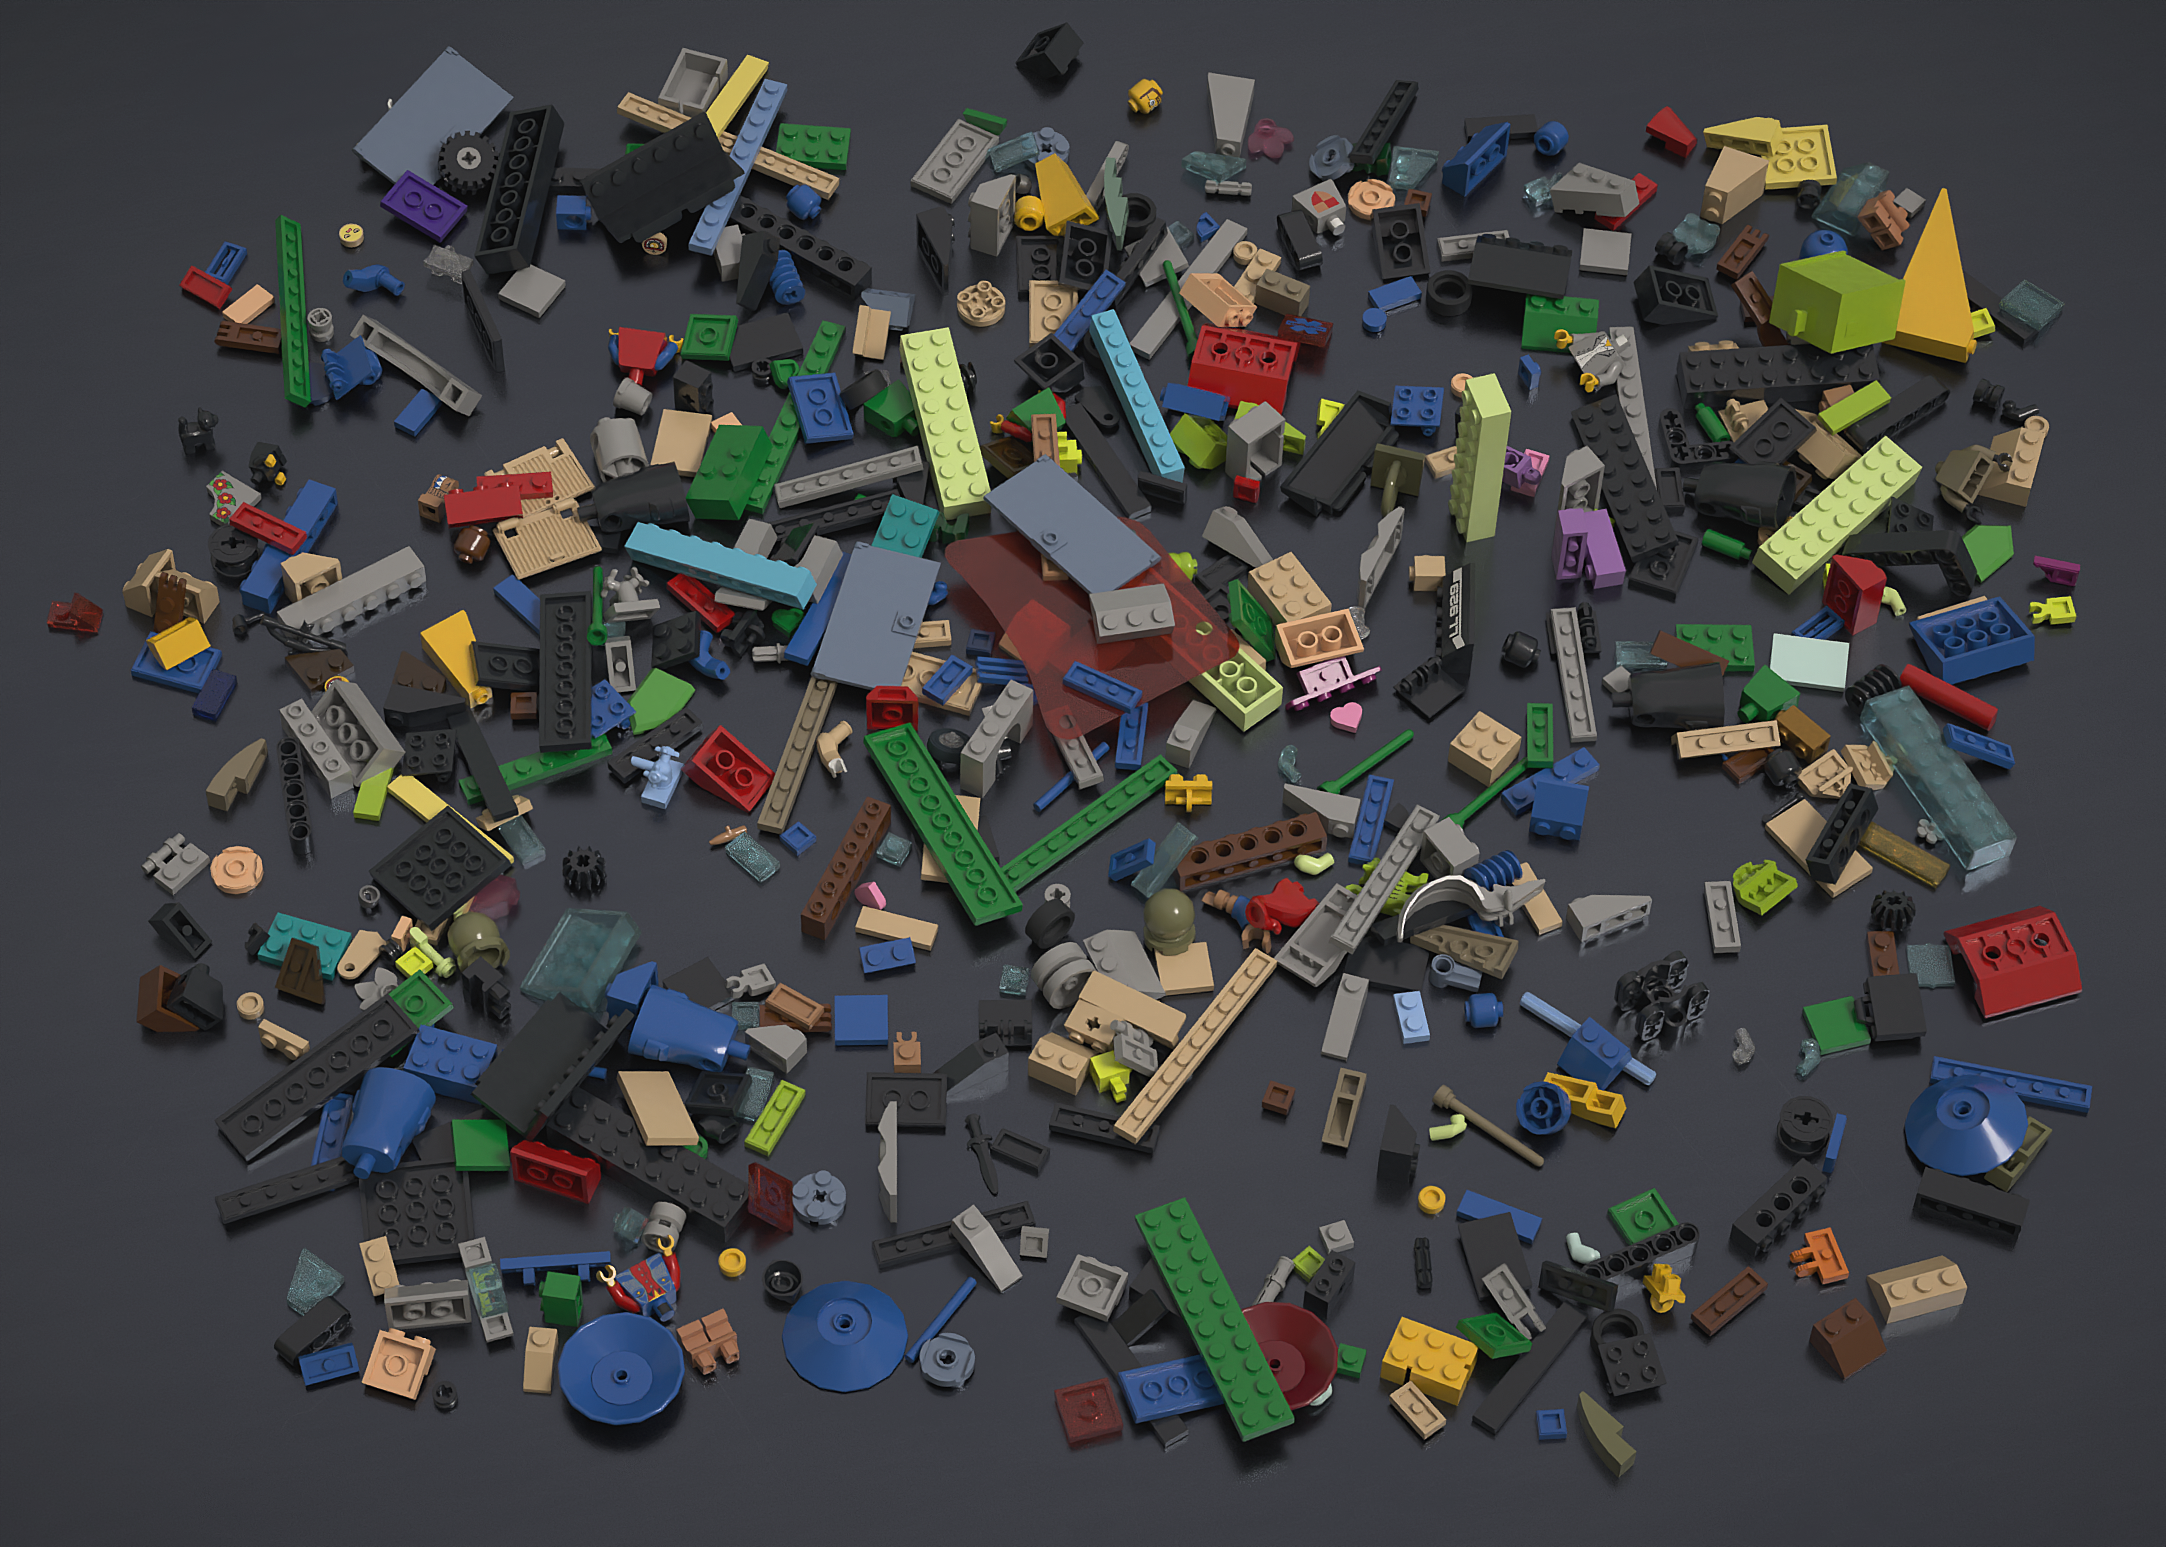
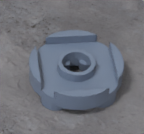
[1022,127,1070,170]
[1309,135,1355,182]
[793,1170,846,1225]
[920,1333,975,1387]

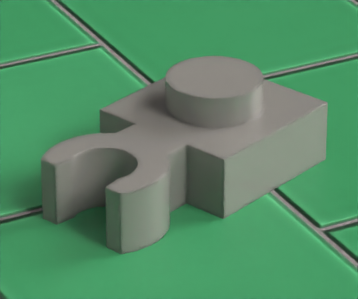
[725,964,776,998]

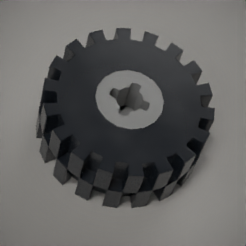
[438,131,499,195]

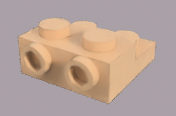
[362,1328,436,1400]

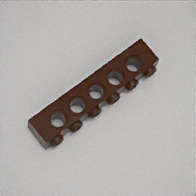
[801,796,891,941]
[1169,812,1327,891]

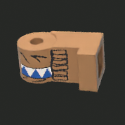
[418,474,459,523]

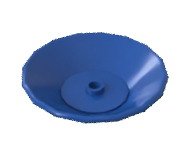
[1904,1074,2028,1176]
[782,1281,908,1392]
[557,1312,685,1425]

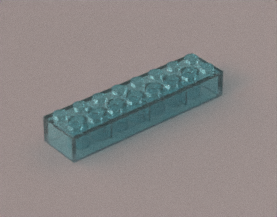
[1860,686,2017,871]

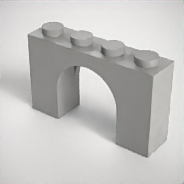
[734,519,843,604]
[960,680,1033,798]

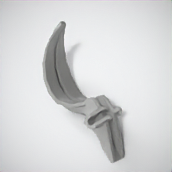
[1396,875,1546,942]

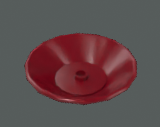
[1241,1302,1338,1410]

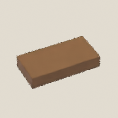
[765,983,824,1030]

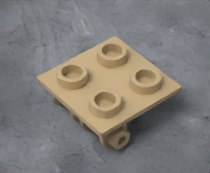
[1718,399,1768,442]

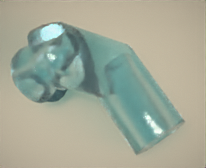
[1278,745,1302,783]
[1796,1038,1821,1076]

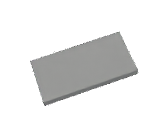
[911,119,999,204]

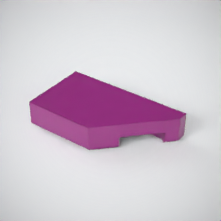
[2033,556,2080,586]

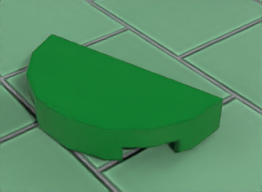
[963,108,1007,136]

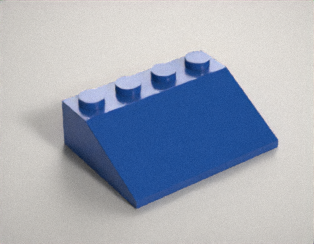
[1909,596,2035,685]

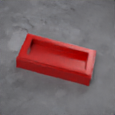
[179,265,232,309]

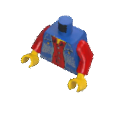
[596,1235,681,1321]

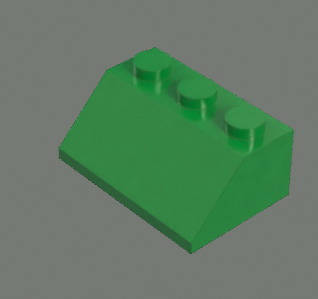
[1521,294,1599,353]

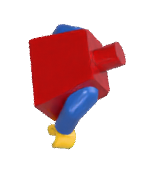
[608,327,683,386]

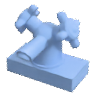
[630,746,684,809]

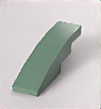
[1104,157,1129,250]

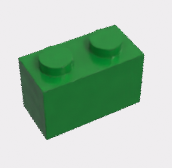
[539,1271,583,1327]

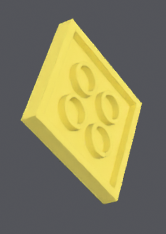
[1760,125,1837,190]

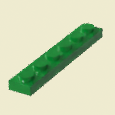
[458,733,612,806]

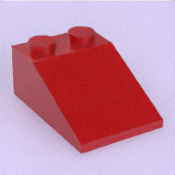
[680,725,776,813]

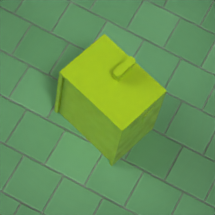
[1769,250,1906,354]

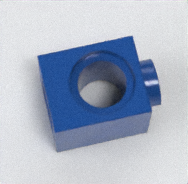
[556,195,592,230]

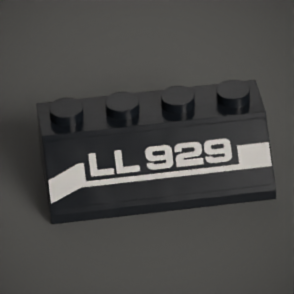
[1436,563,1475,674]

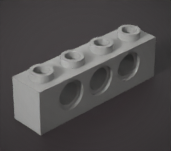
[279,699,354,799]

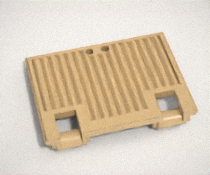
[484,438,595,520]
[493,498,602,580]

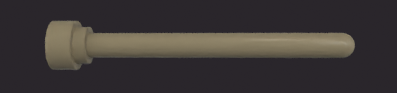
[1432,1084,1544,1167]

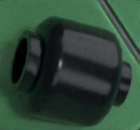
[1501,631,1541,668]
[1764,749,1802,788]

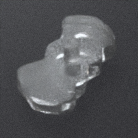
[1348,606,1370,640]

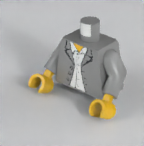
[1554,329,1631,392]

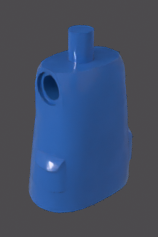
[628,985,751,1072]
[342,1067,436,1179]

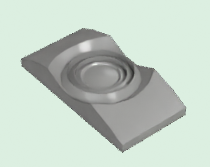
[1357,507,1405,611]
[1274,883,1357,987]
[878,1101,897,1222]

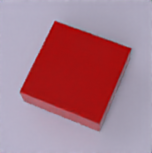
[1233,475,1260,503]

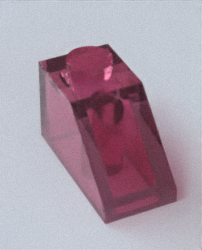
[468,875,520,920]

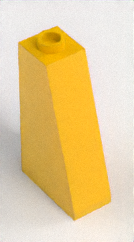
[1035,153,1099,236]
[420,610,492,708]

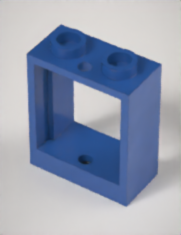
[1160,383,1230,421]

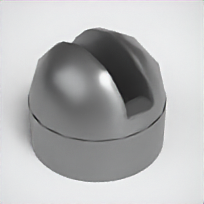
[1015,174,1032,194]
[358,885,380,908]

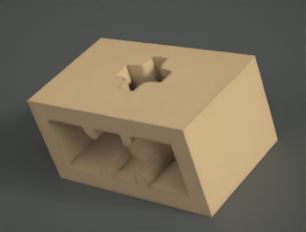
[1064,999,1126,1054]

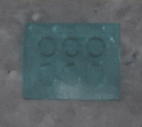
[519,908,642,1013]

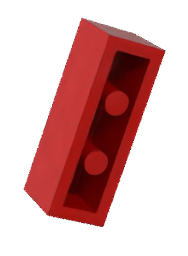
[444,482,523,529]

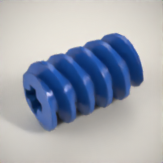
[769,250,805,305]
[1464,850,1523,892]

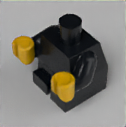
[248,442,287,485]

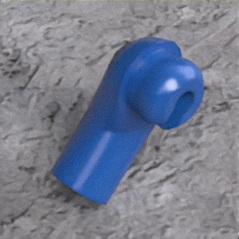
[928,581,948,605]

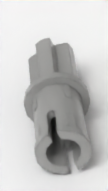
[752,643,788,663]

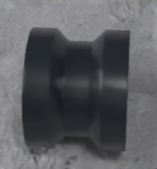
[1797,179,1821,209]

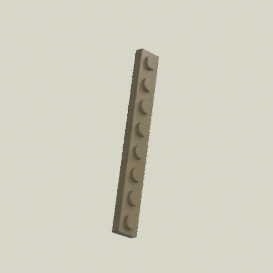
[757,677,838,834]

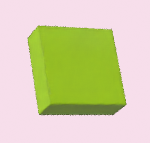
[1292,1246,1325,1283]

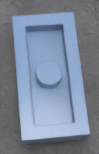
[1393,991,1430,1044]

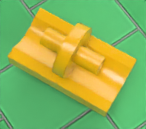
[1165,774,1212,812]
[1643,1264,1686,1313]

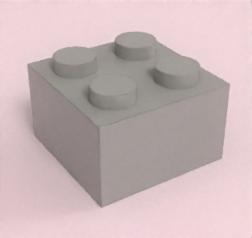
[1420,817,1480,879]

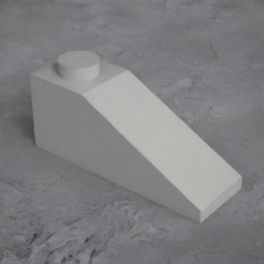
[1202,506,1273,568]
[1165,700,1217,768]
[1282,784,1361,838]
[1566,895,1652,942]
[1321,973,1369,1061]
[950,1204,1022,1293]

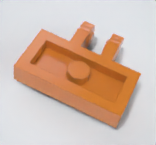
[1789,1227,1849,1285]

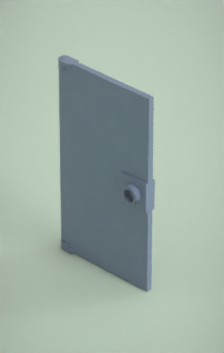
[352,46,514,185]
[983,454,1161,594]
[811,542,941,690]

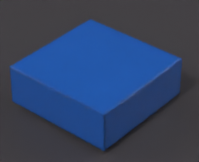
[780,821,816,856]
[1535,1409,1567,1440]

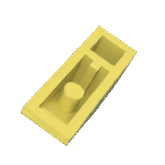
[1703,117,1783,157]

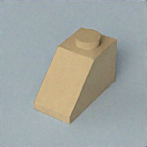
[523,1327,559,1394]

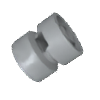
[641,1202,686,1253]

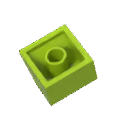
[1170,413,1228,469]

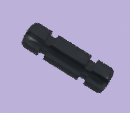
[1414,1237,1433,1289]

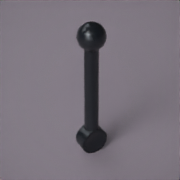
[1761,792,1805,825]

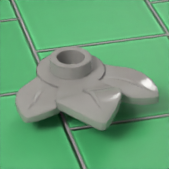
[355,967,399,1011]

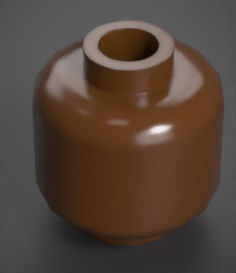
[453,525,490,565]

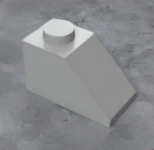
[605,636,636,692]
[745,1025,807,1074]

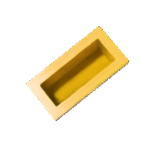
[146,617,210,670]

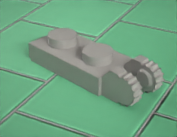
[1482,1263,1546,1340]

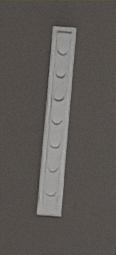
[1130,219,1248,360]
[1329,804,1440,954]

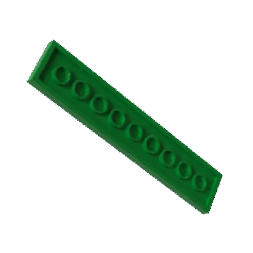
[863,722,1023,926]
[1135,1197,1295,1442]

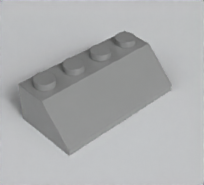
[311,680,405,787]

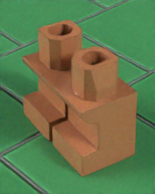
[1857,190,1910,250]
[676,1308,740,1375]

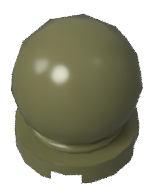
[1143,888,1196,956]
[448,911,510,973]

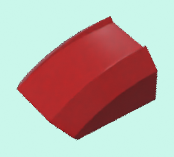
[866,686,919,731]

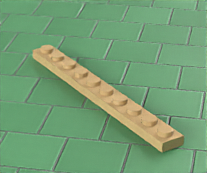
[617,92,840,200]
[1113,948,1277,1144]

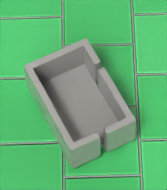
[658,48,728,118]
[1225,401,1285,481]

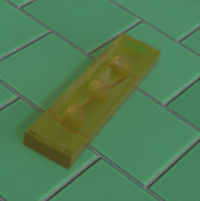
[1859,821,1950,887]

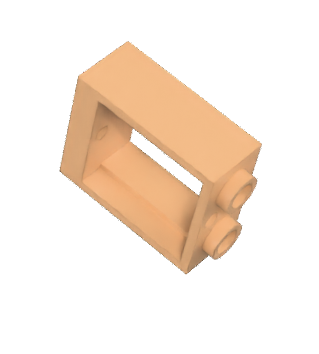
[1179,273,1257,327]

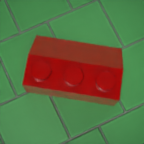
[1822,554,1887,636]
[510,1140,601,1204]

